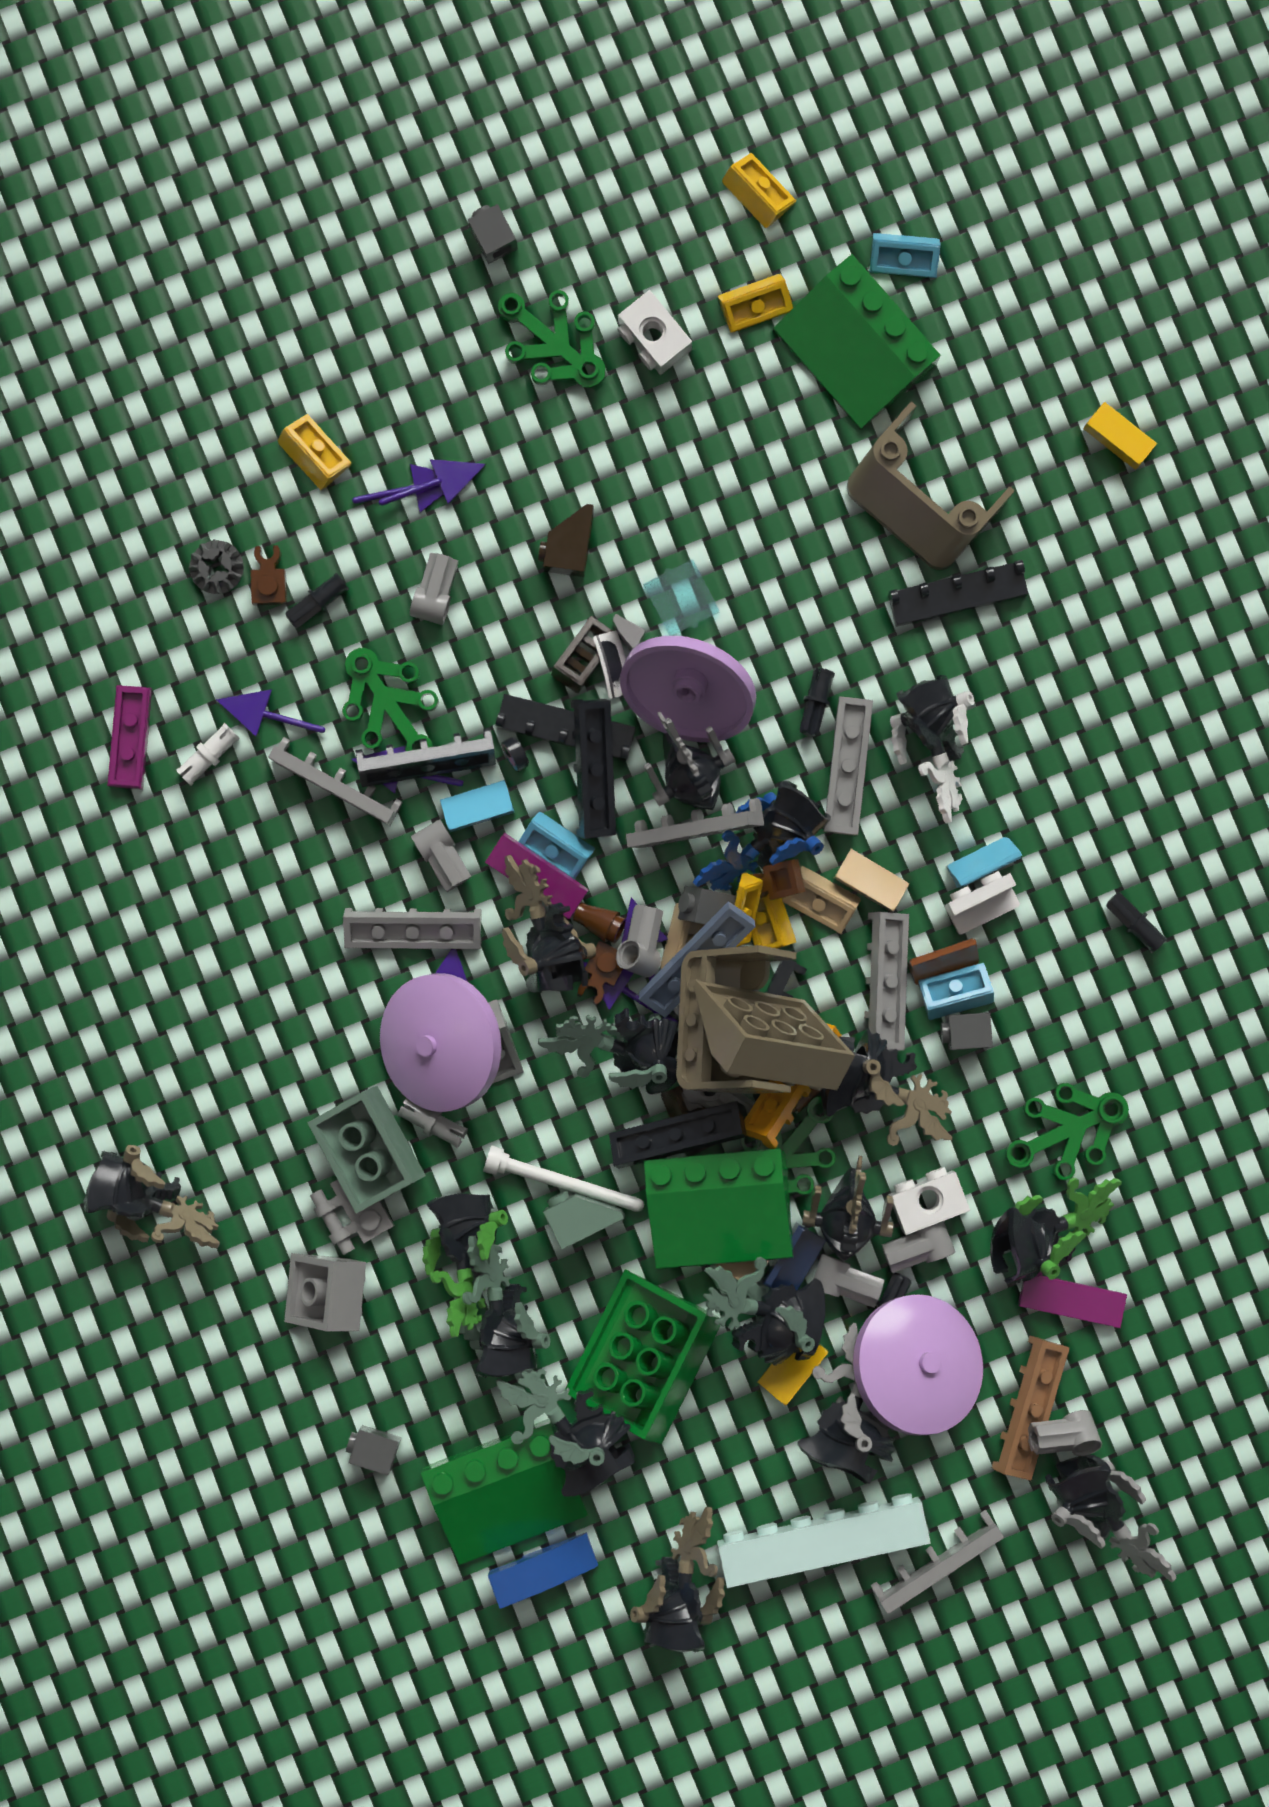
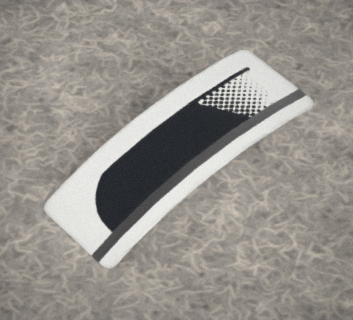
[593,631,626,699]

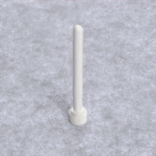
[483,1145,644,1212]

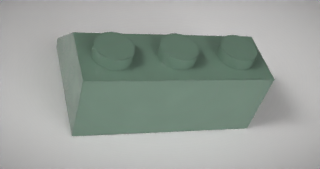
[307,1086,426,1214]

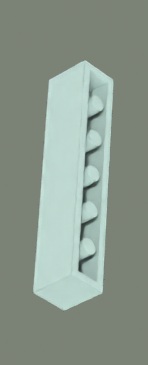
[717,1494,931,1588]

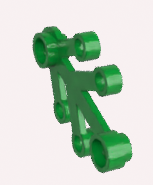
[498,290,606,388]
[342,648,439,751]
[1005,1083,1129,1180]
[740,1096,836,1195]

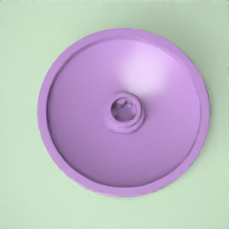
[620,636,756,742]
[380,973,501,1112]
[853,1295,983,1436]

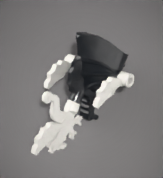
[890,675,974,824]

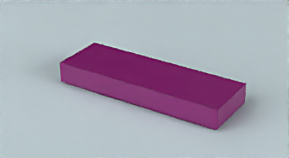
[107,685,152,790]
[485,833,589,919]
[1018,1275,1127,1328]

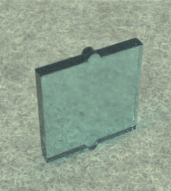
[643,559,720,636]

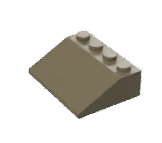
[693,980,855,1090]

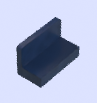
[762,1222,826,1290]

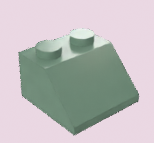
[543,1191,625,1250]

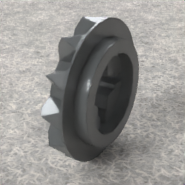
[189,539,244,594]

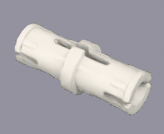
[176,723,240,786]

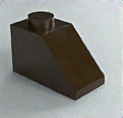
[538,504,594,577]

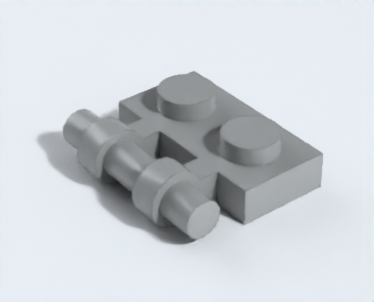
[310,1179,395,1255]

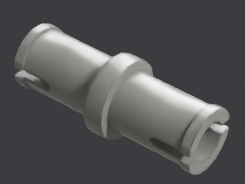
[397,1098,468,1148]

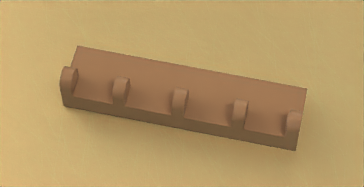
[991,1335,1069,1480]

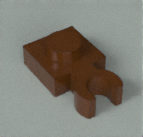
[251,545,287,606]
[750,859,806,900]
[577,941,623,1006]

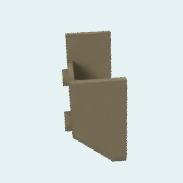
[847,401,1015,570]
[676,945,796,1094]

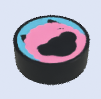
[501,737,529,772]

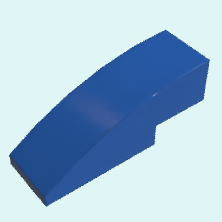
[488,1532,599,1609]

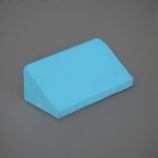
[869,233,941,278]
[440,780,515,832]
[518,812,595,880]
[947,837,1022,889]
[918,963,994,1020]

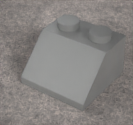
[284,1253,366,1331]

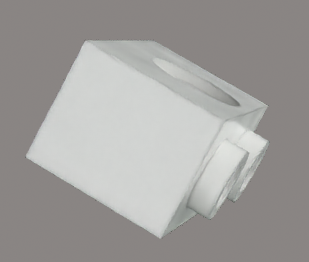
[617,290,692,375]
[888,1167,970,1235]

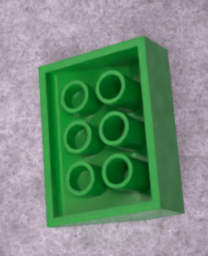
[773,254,941,430]
[644,1148,794,1269]
[564,1269,721,1444]
[421,1419,588,1565]

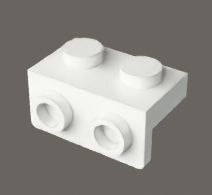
[944,871,1020,935]

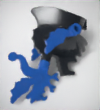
[693,781,831,891]

